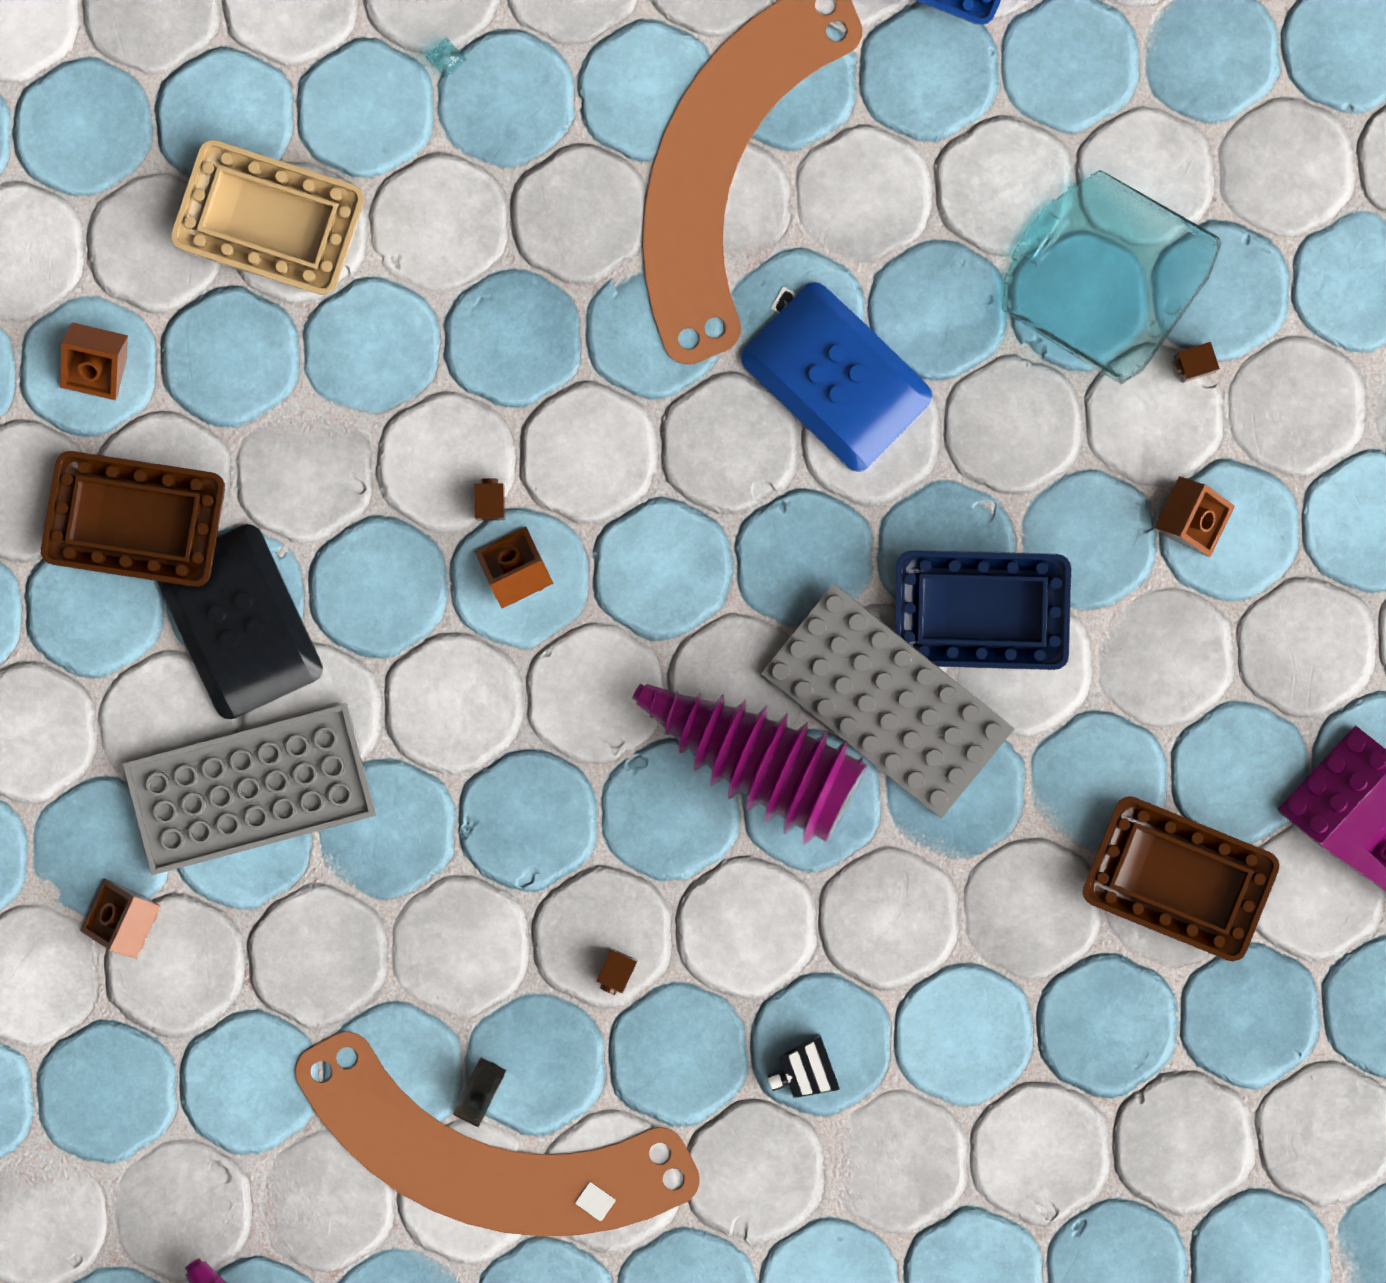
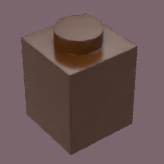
[1172,342,1220,383]
[475,478,506,521]
[597,948,638,995]

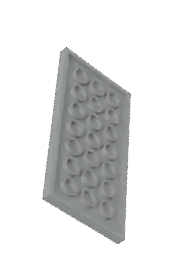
[761,583,1014,818]
[123,704,377,876]

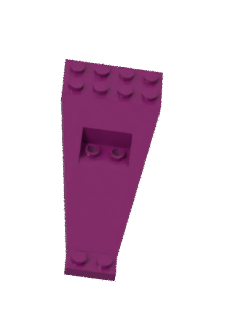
[1277,725,1386,892]

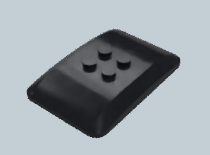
[157,524,323,719]

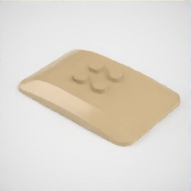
[171,140,364,295]

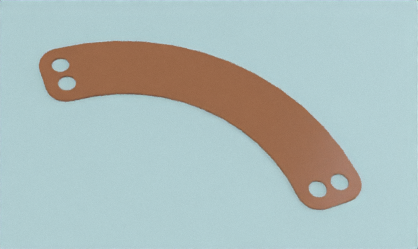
[643,0,862,365]
[295,1032,700,1237]

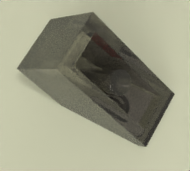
[453,1057,506,1127]

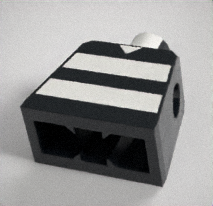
[767,1035,840,1098]

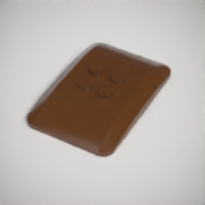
[41,451,225,587]
[1082,796,1280,961]

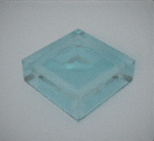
[426,37,466,79]

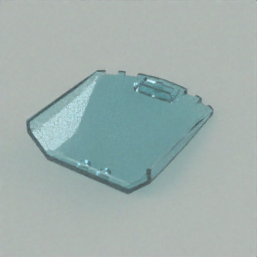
[1002,170,1222,385]

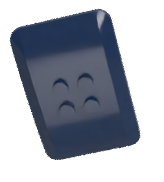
[895,550,1071,670]

